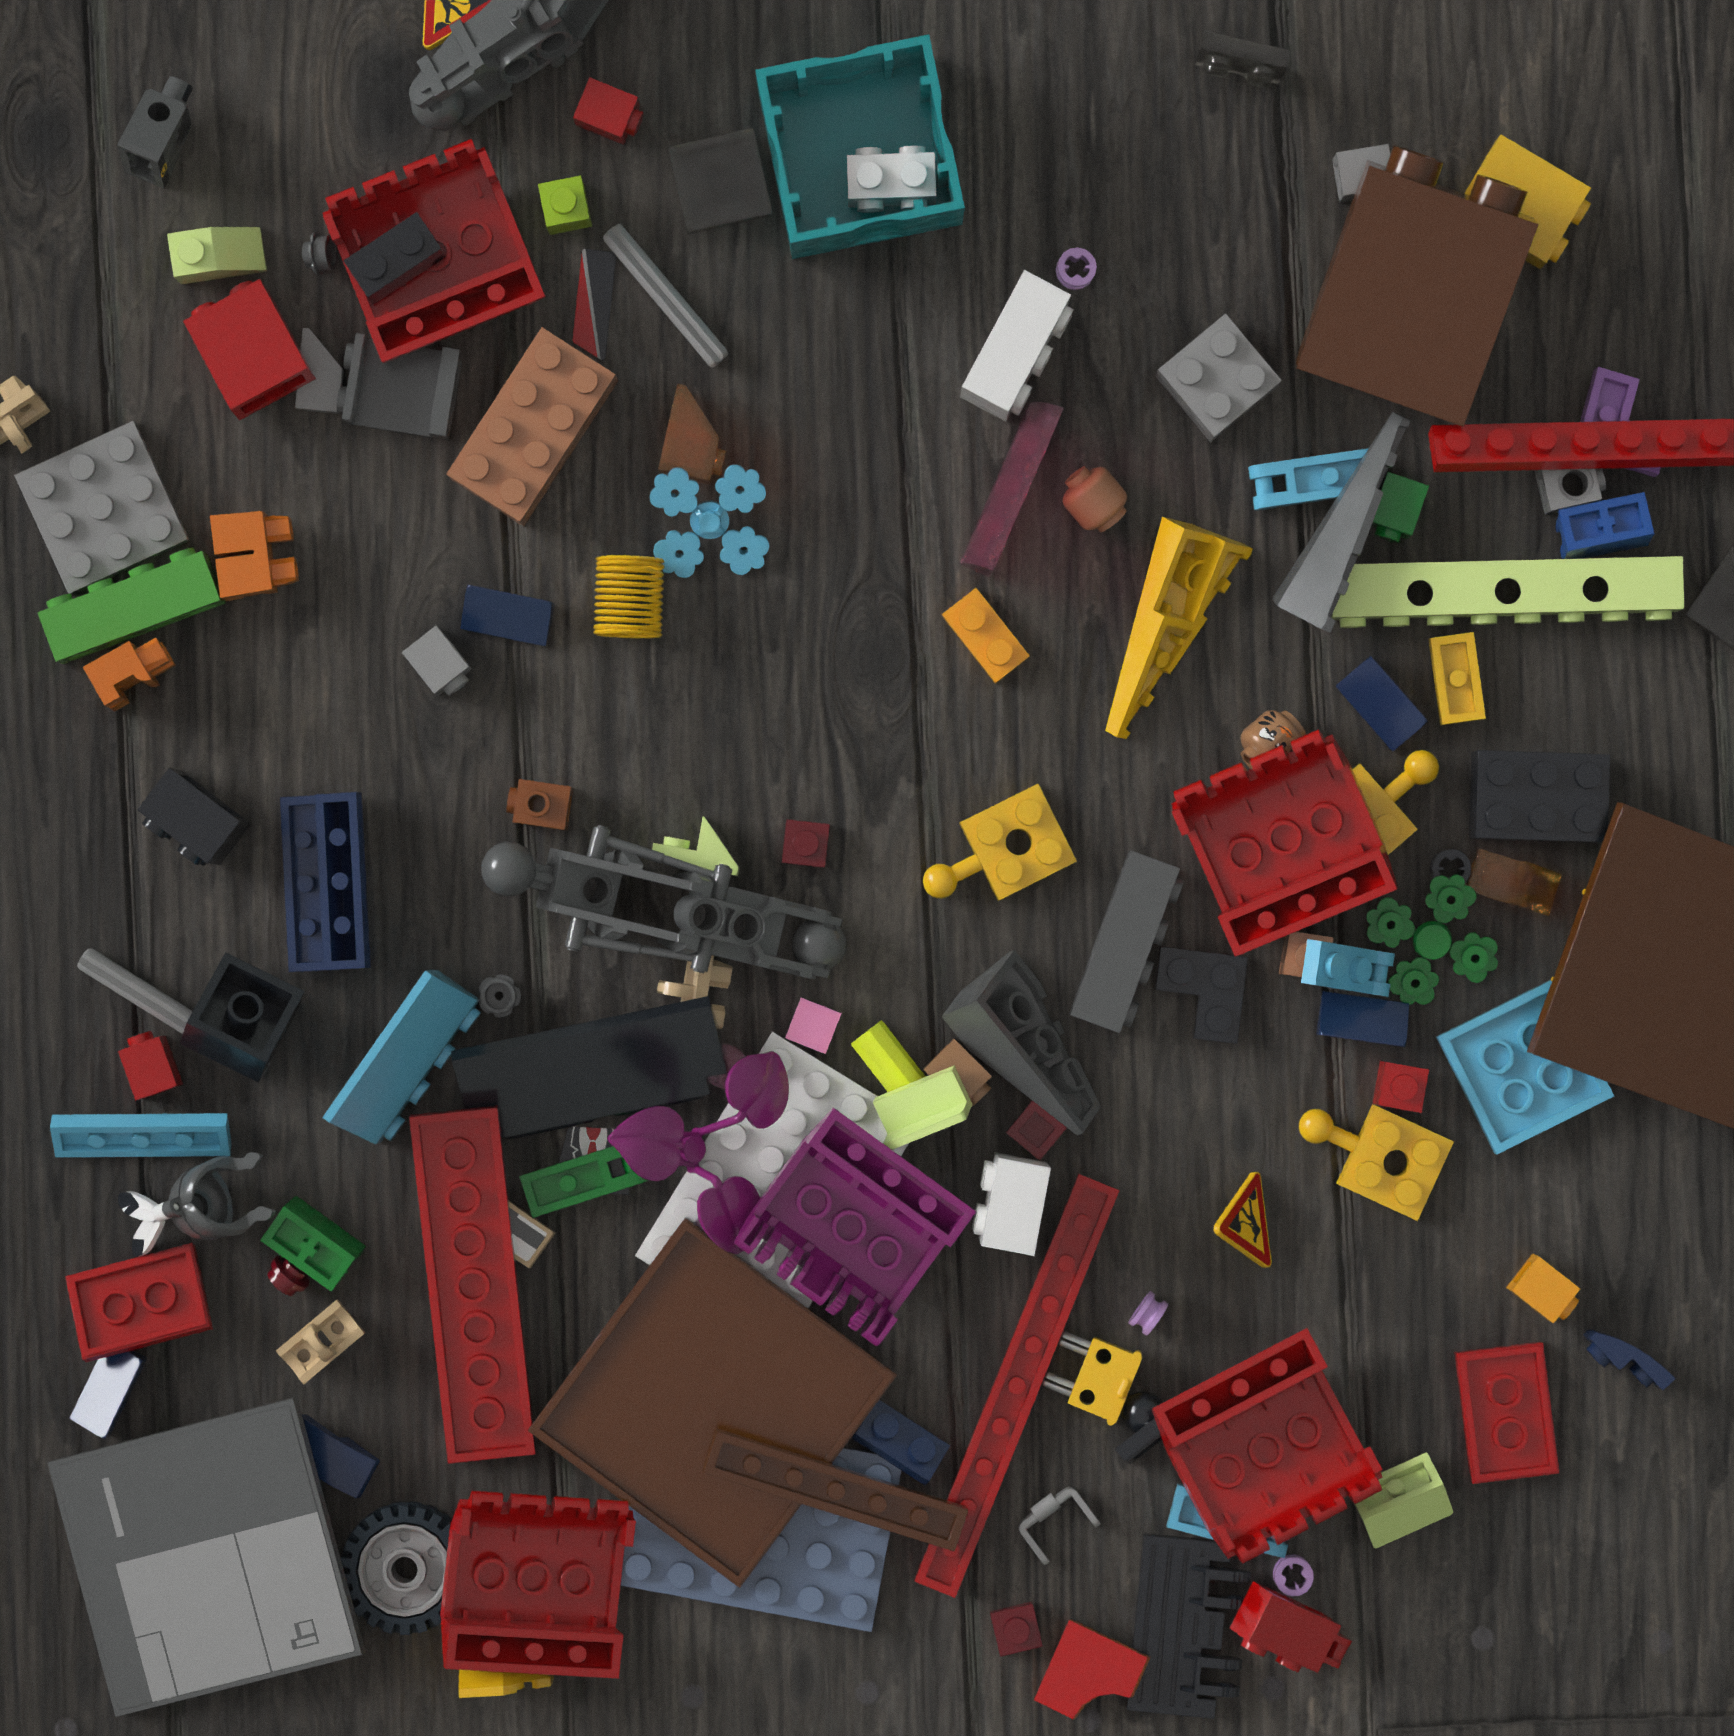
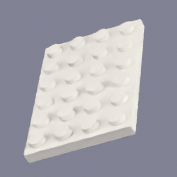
[635,1031,909,1308]

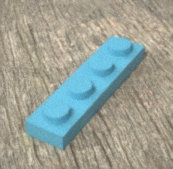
[50,1113,232,1157]

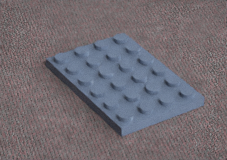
[620,1447,901,1632]

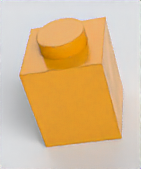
[1506,1254,1580,1323]

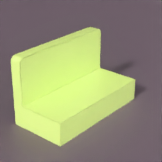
[873,1065,972,1150]
[1354,1452,1453,1548]

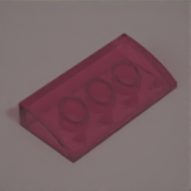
[959,402,1064,578]

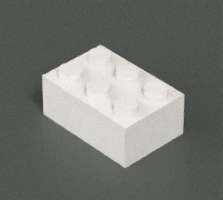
[960,270,1074,422]
[972,1152,1051,1256]

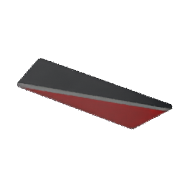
[572,249,616,360]

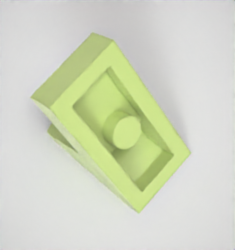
[652,816,739,876]

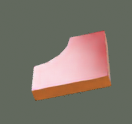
[1034,1619,1150,1719]

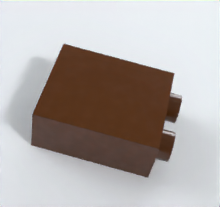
[1296,145,1539,427]

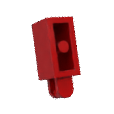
[1230,1581,1352,1673]

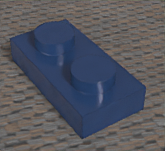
[852,1400,950,1485]

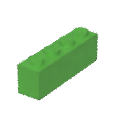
[37,547,226,664]

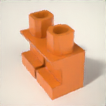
[210,511,299,601]
[83,638,176,711]

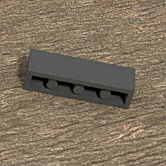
[1069,850,1184,1033]

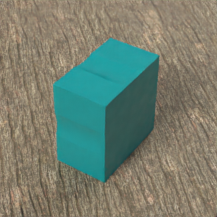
[755,34,965,259]

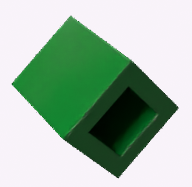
[1371,472,1429,543]

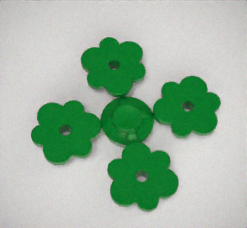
[1366,874,1498,1005]

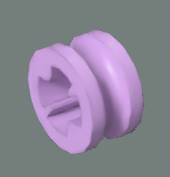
[1056,247,1097,290]
[1128,1291,1169,1336]
[1273,1554,1314,1596]

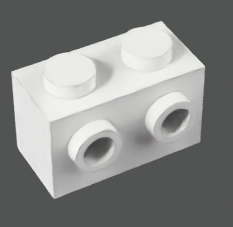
[847,146,936,213]

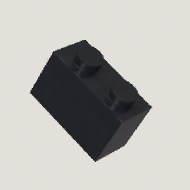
[343,212,446,305]

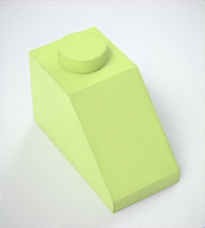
[167,227,267,284]

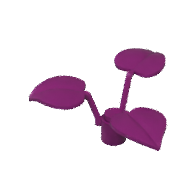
[607,1051,789,1254]

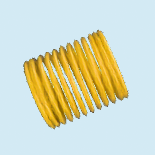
[593,555,665,638]

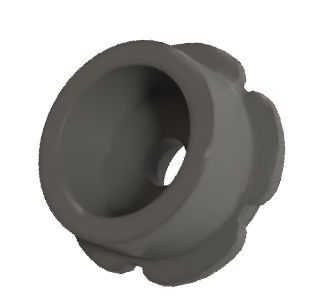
[302,232,338,275]
[478,974,521,1018]

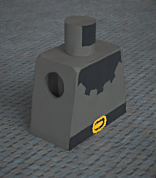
[117,76,193,189]

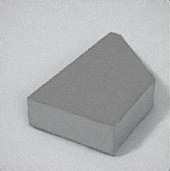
[295,328,344,414]

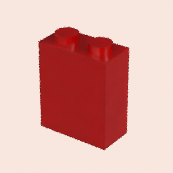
[183,279,316,421]

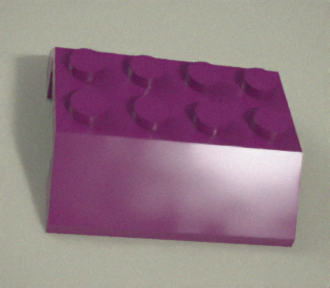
[733,1107,976,1346]

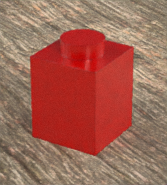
[573,77,644,145]
[118,1031,183,1101]
[1372,1061,1429,1113]

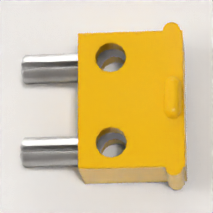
[1043,1331,1143,1426]

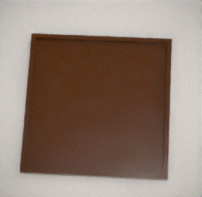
[1527,802,1734,1129]
[528,1217,897,1588]

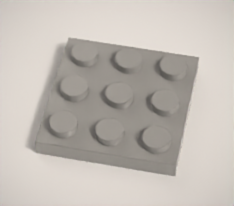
[14,421,190,595]

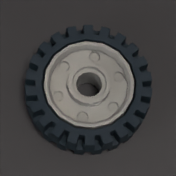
[341,1501,452,1635]

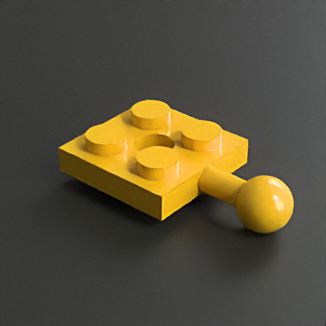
[1352,750,1439,855]
[923,784,1077,901]
[1299,1104,1454,1221]

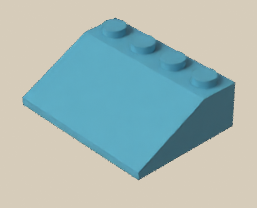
[322,970,481,1144]

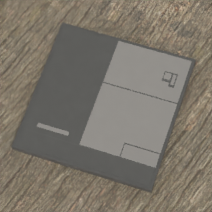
[47,1396,366,1717]

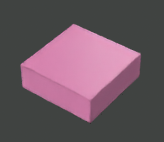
[785,997,842,1054]

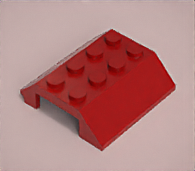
[322,139,546,363]
[1171,729,1398,957]
[1152,1328,1383,1564]
[440,1491,636,1679]

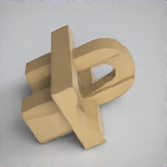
[0,376,51,454]
[657,955,733,1029]
[276,1299,366,1384]

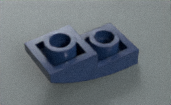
[1583,1329,1676,1390]
[302,1414,380,1498]

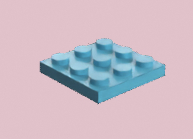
[1436,980,1614,1155]

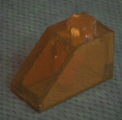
[658,384,726,485]

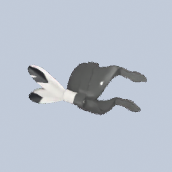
[118,1152,276,1257]

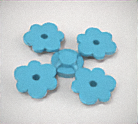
[650,465,769,578]

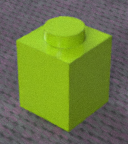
[538,175,593,235]

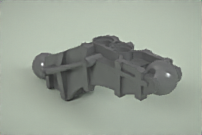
[409,0,612,132]
[481,825,847,980]

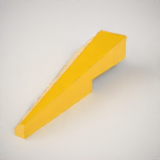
[1105,517,1253,739]

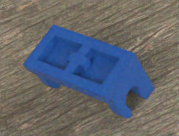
[1556,492,1654,559]

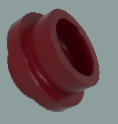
[267,1256,309,1296]

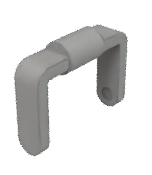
[1019,1487,1101,1566]

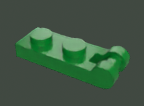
[519,1146,649,1218]

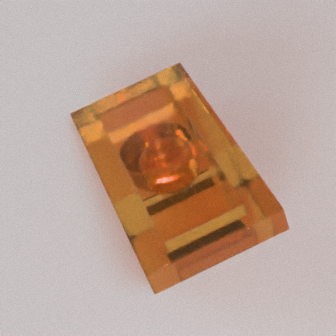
[1466,849,1562,916]

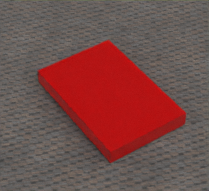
[65,1243,213,1362]
[1454,1342,1559,1484]

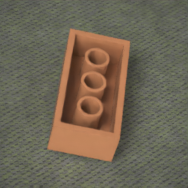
[446,327,618,527]

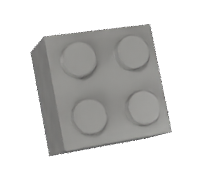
[1155,313,1282,443]

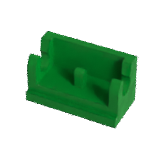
[260,1196,366,1292]

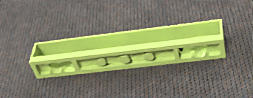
[1331,556,1684,628]

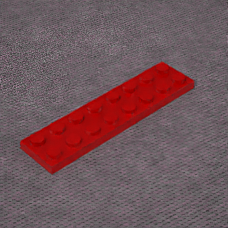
[409,1106,536,1464]

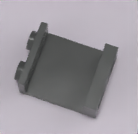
[337,333,464,441]

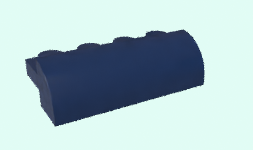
[280,792,371,972]

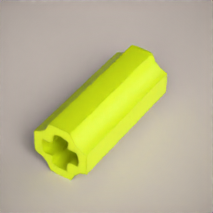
[851,1020,926,1092]

